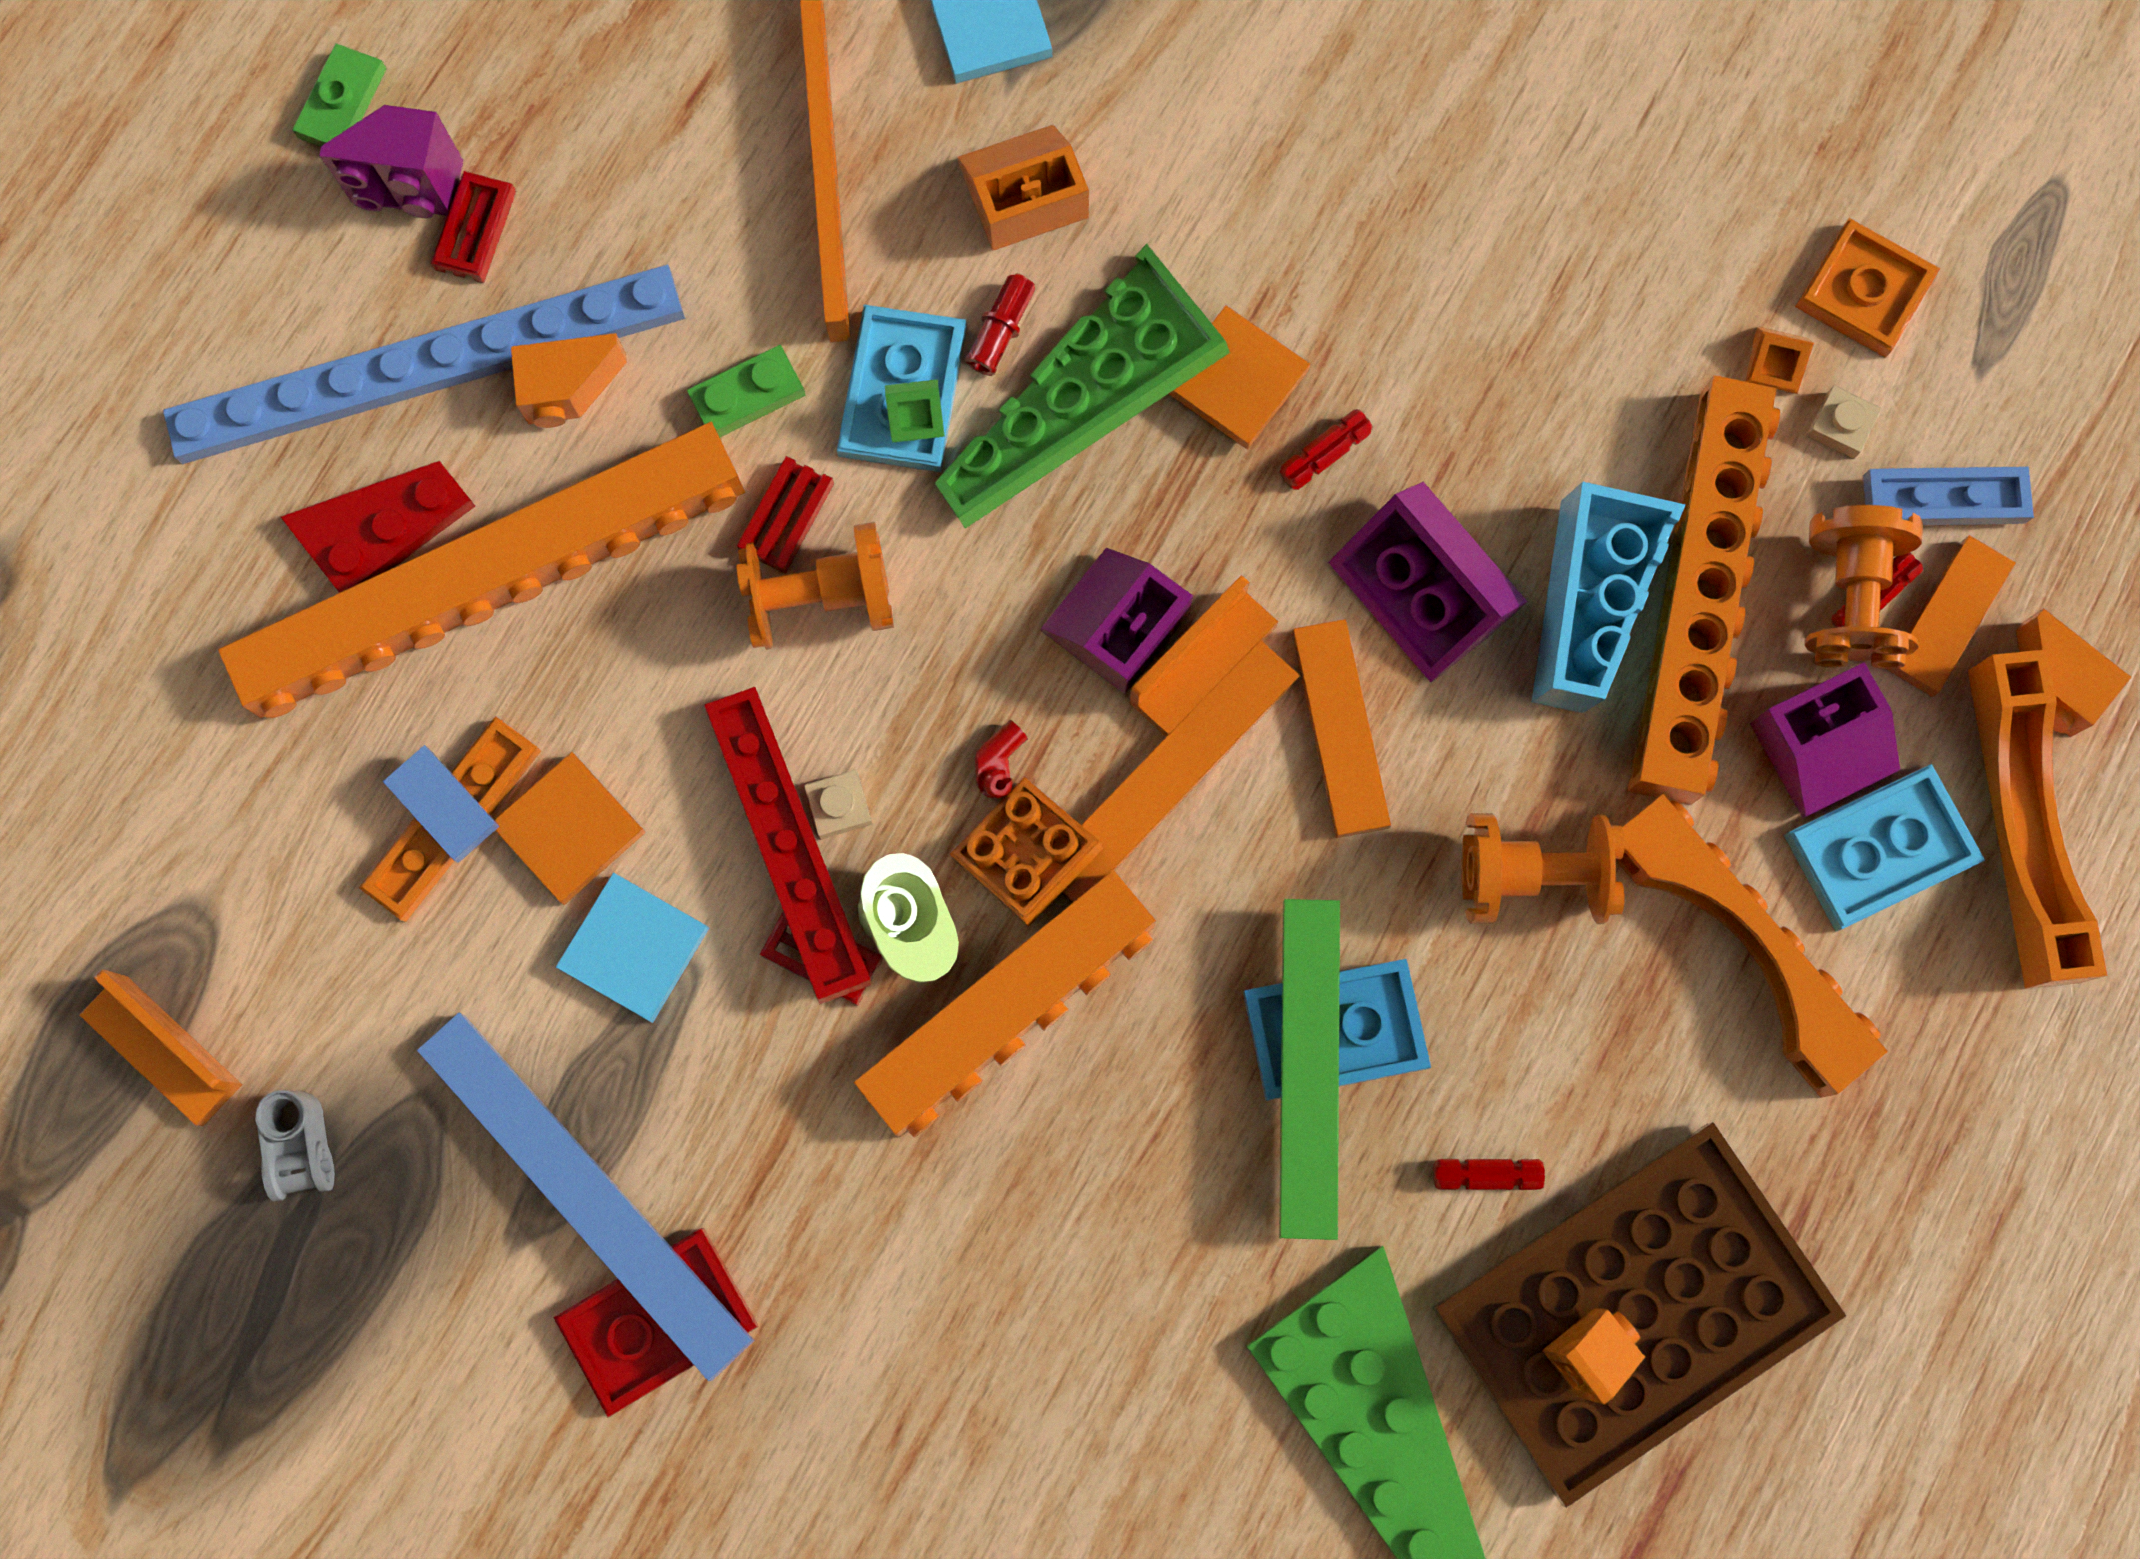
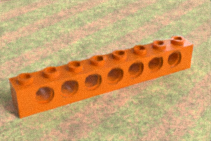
[1628,375,1780,805]

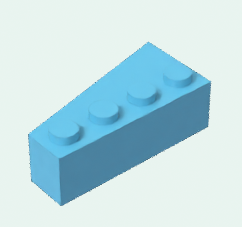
[1531,482,1685,713]

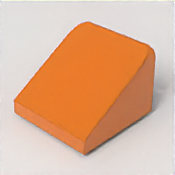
[1745,326,1814,394]

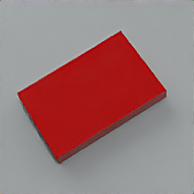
[553,1228,759,1418]

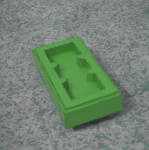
[293,43,387,147]

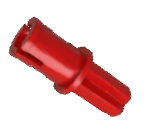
[964,273,1035,376]

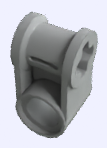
[255,1090,335,1202]

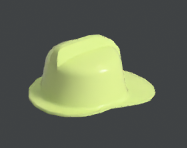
[858,853,959,983]

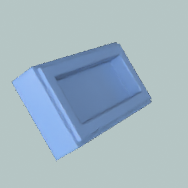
[383,745,500,863]

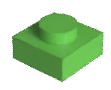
[885,379,945,443]

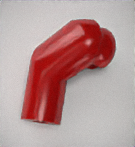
[975,720,1028,799]

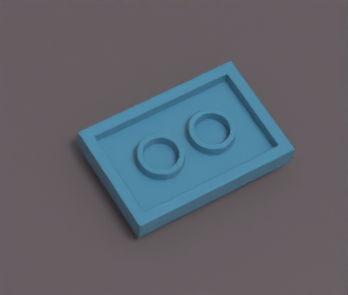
[1243,959,1431,1101]

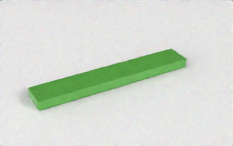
[1279,899,1340,1240]

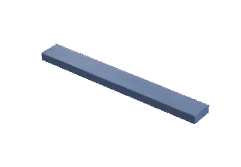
[417,1012,755,1381]

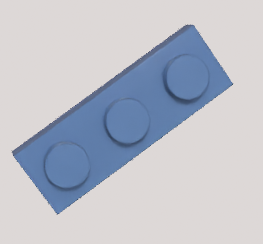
[1863,467,2034,525]

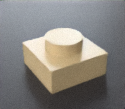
[1806,385,1882,459]
[804,770,873,840]

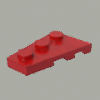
[280,461,475,593]

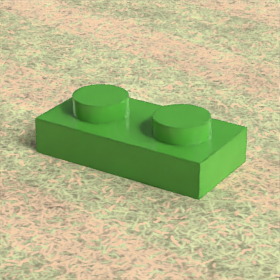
[687,344,806,437]

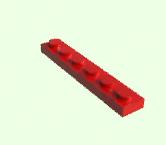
[704,687,871,1005]

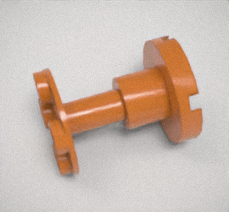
[1804,505,1923,669]
[736,522,894,650]
[1461,813,1625,925]

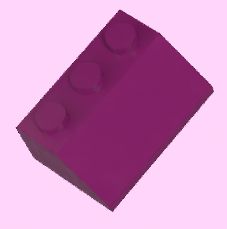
[1328,481,1528,682]

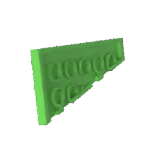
[935,243,1230,529]
[1246,1246,1486,1559]

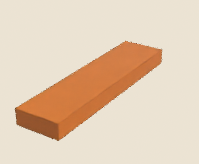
[1292,619,1391,839]
[359,716,541,922]

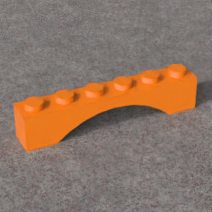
[1968,649,2108,989]
[1616,794,1888,1098]

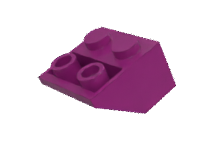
[319,105,464,218]
[1041,548,1193,694]
[1750,662,1900,818]

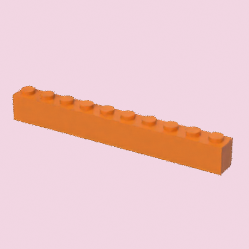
[218,421,745,718]

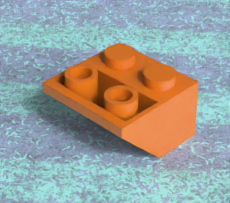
[957,124,1089,251]

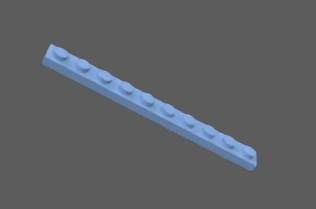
[163,265,685,464]

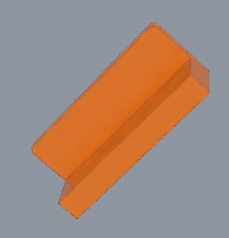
[1129,575,1279,737]
[79,969,243,1126]

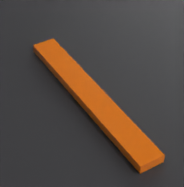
[800,0,850,342]

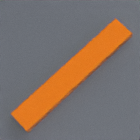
[1061,639,1300,903]

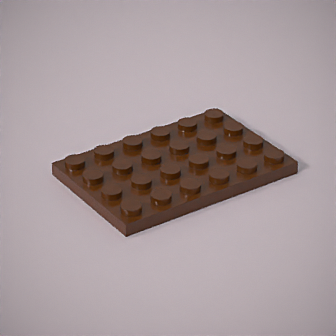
[1432,1122,1846,1508]

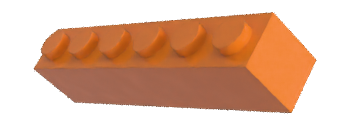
[854,870,1156,1138]

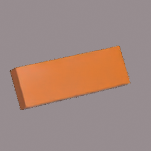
[1886,535,2016,697]

